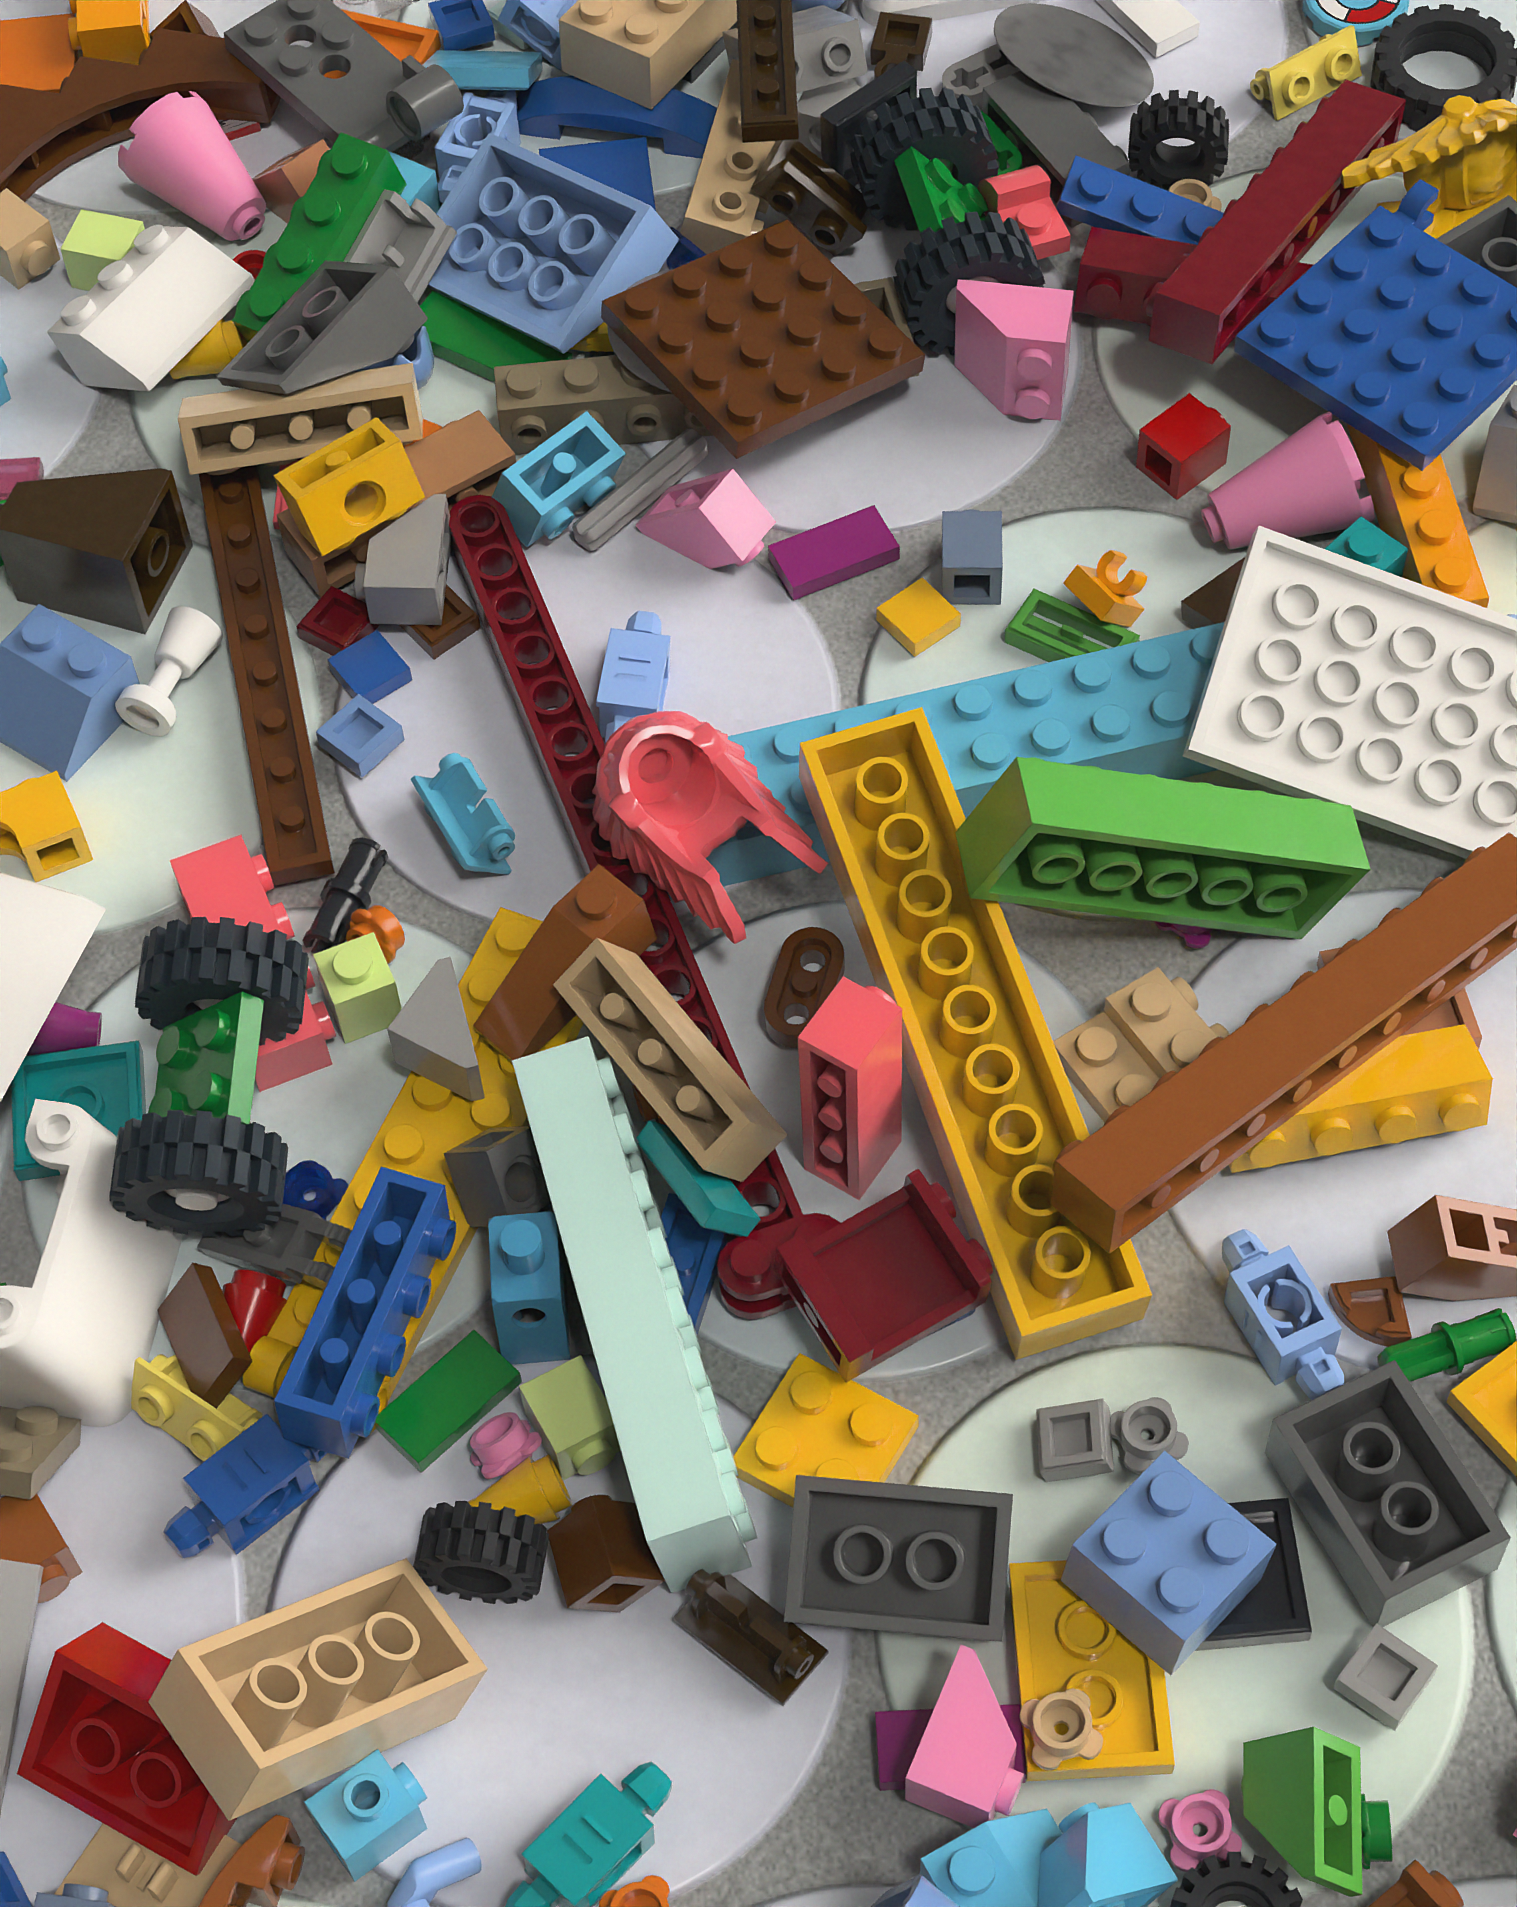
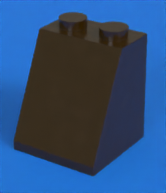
[0,468,193,634]

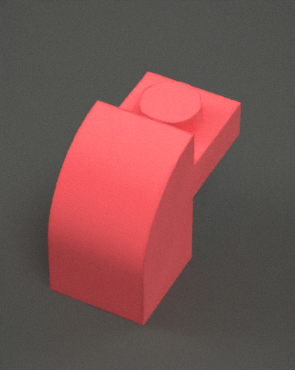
[977,165,1071,260]

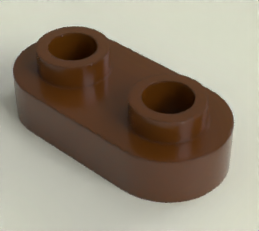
[764,927,845,1048]

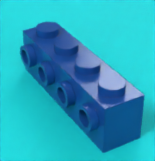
[274,1167,456,1459]

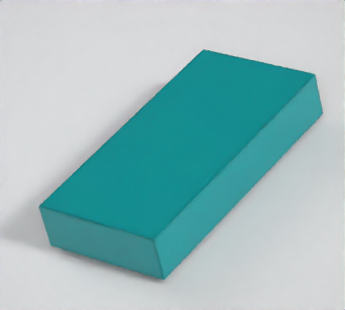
[636,1121,761,1237]

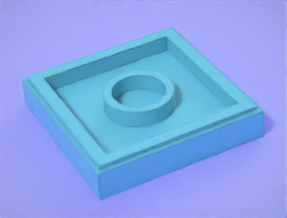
[423,50,542,90]

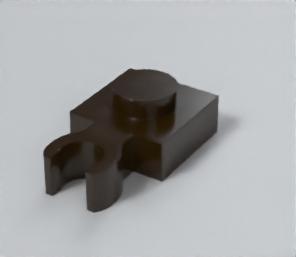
[870,12,932,79]

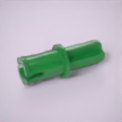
[1377,1308,1517,1382]

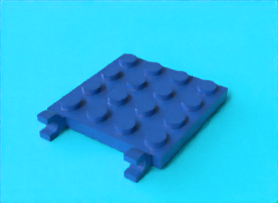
[1234,179,1517,471]

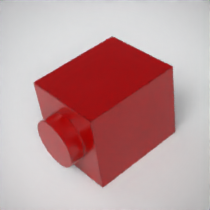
[1136,393,1231,500]

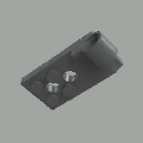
[224,0,464,152]

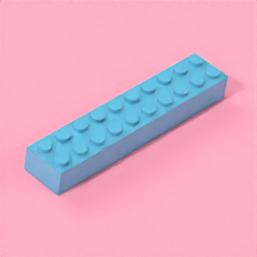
[667,622,1225,899]

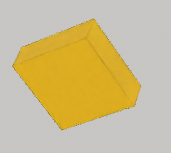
[876,577,961,657]

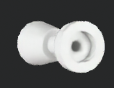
[115,606,223,736]

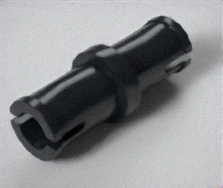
[303,837,388,954]

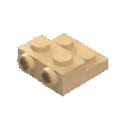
[1053,967,1230,1123]

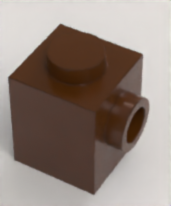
[547,1495,665,1613]

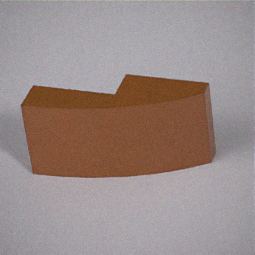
[199,1814,305,1907]

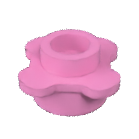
[470,1412,542,1479]
[1158,1789,1242,1872]

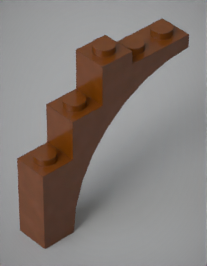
[0,28,281,202]

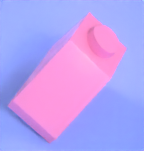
[636,469,776,569]
[905,1645,1024,1828]

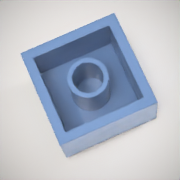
[1061,1451,1277,1676]

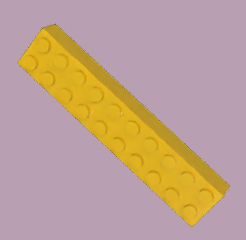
[799,707,1152,1360]

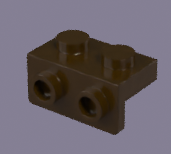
[751,140,867,256]

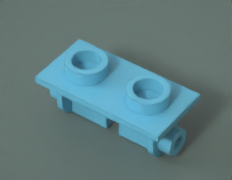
[410,753,515,875]

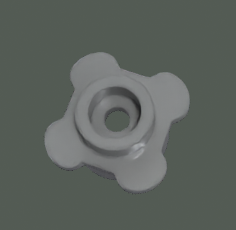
[1110,1397,1189,1474]

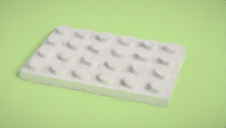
[1183,526,1517,859]

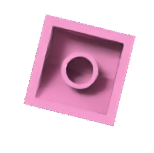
[954,279,1074,421]

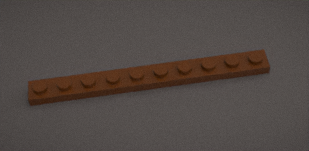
[198,465,335,886]

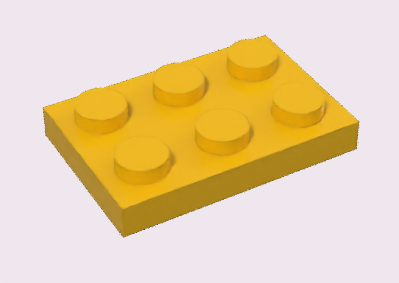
[1008,1560,1175,1782]

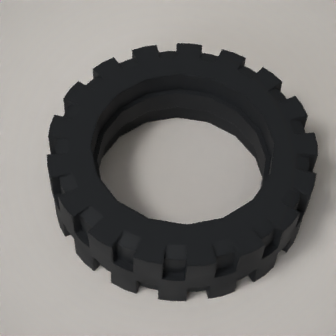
[1370,4,1517,132]

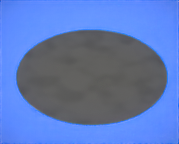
[994,3,1154,107]

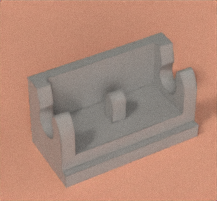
[343,189,457,303]

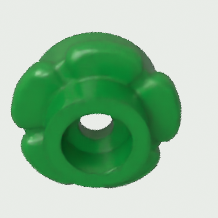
[1361,1794,1393,1870]

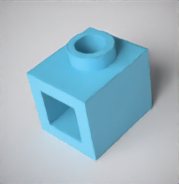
[304,1749,427,1882]

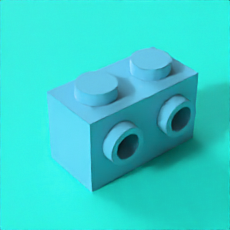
[492,411,626,547]

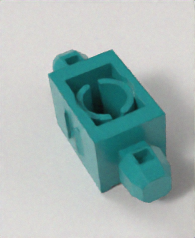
[505,1762,672,1907]

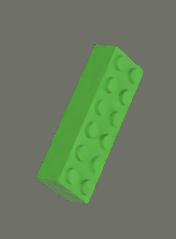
[955,757,1371,939]

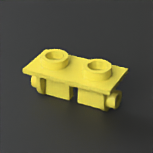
[1250,25,1362,121]
[131,1354,262,1461]

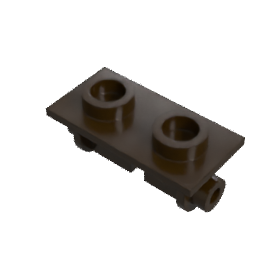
[673,1569,829,1706]

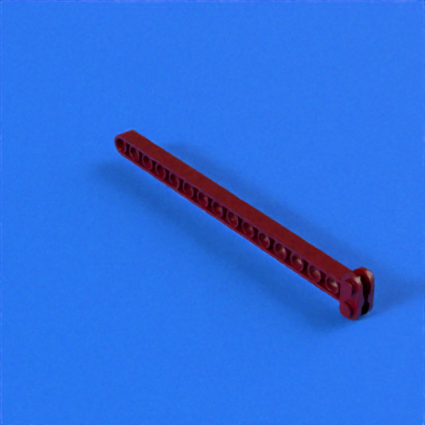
[449,495,840,1320]

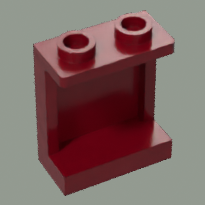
[774,1169,994,1383]

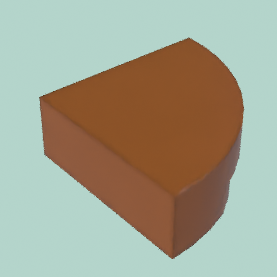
[1328,1276,1412,1347]

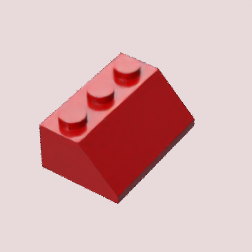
[17,1622,238,1876]

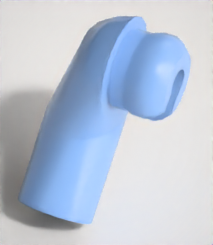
[387,1838,482,1907]

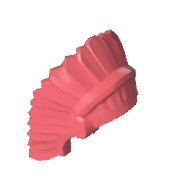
[592,711,828,944]

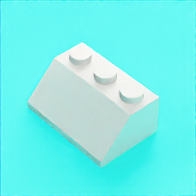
[47,225,255,392]

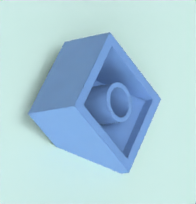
[0,604,140,782]

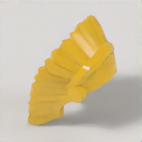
[1341,95,1517,239]

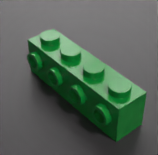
[232,132,407,342]

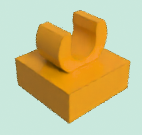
[1063,550,1147,627]

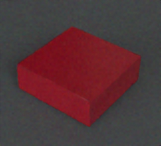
[296,586,380,656]

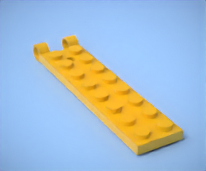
[243,907,584,1434]

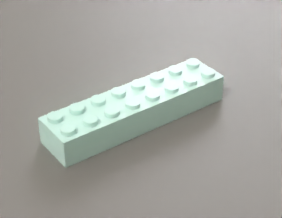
[512,1036,757,1593]

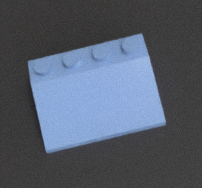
[427,133,679,354]

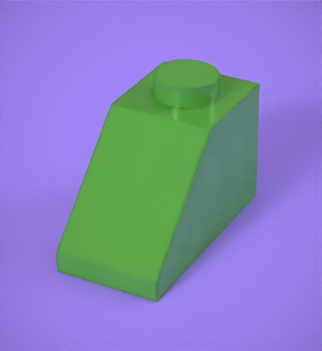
[1241,1726,1362,1897]

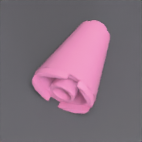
[118,91,266,241]
[1201,412,1375,549]

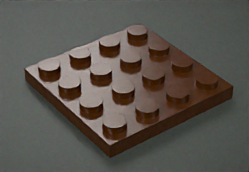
[601,219,925,459]

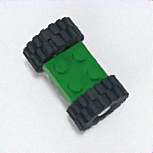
[850,87,1046,355]
[109,917,309,1237]

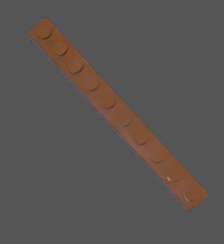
[1050,832,1517,1254]

